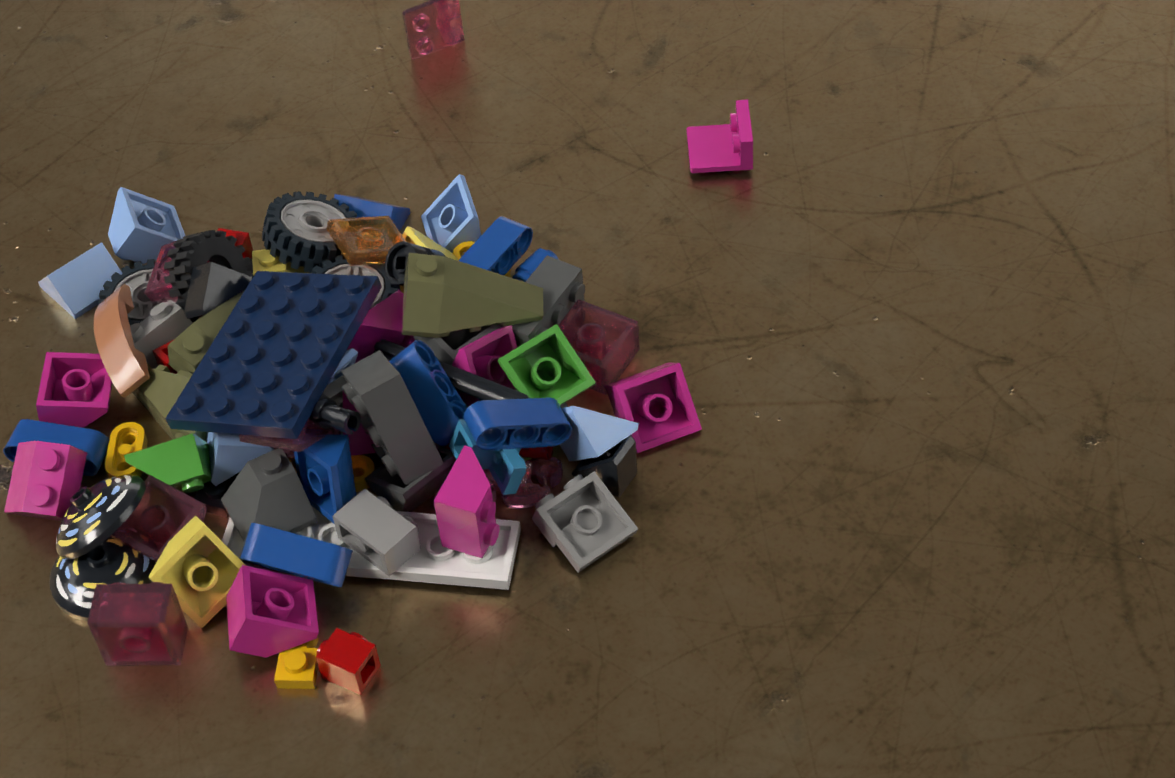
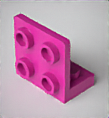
[686,99,753,173]

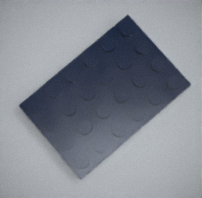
[165,271,382,439]

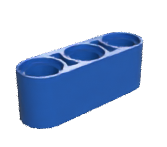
[458,216,533,275]
[389,340,467,447]
[463,398,573,450]
[3,419,109,476]
[240,523,353,587]

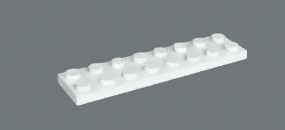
[222,506,521,590]

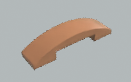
[94,283,150,398]

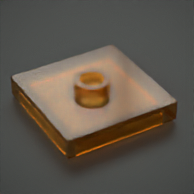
[327,216,407,266]

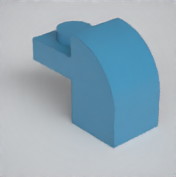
[449,419,527,495]

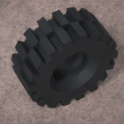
[164,230,252,317]

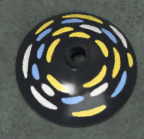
[56,475,146,560]
[49,528,159,622]

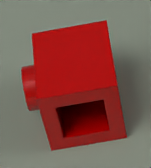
[316,628,381,695]

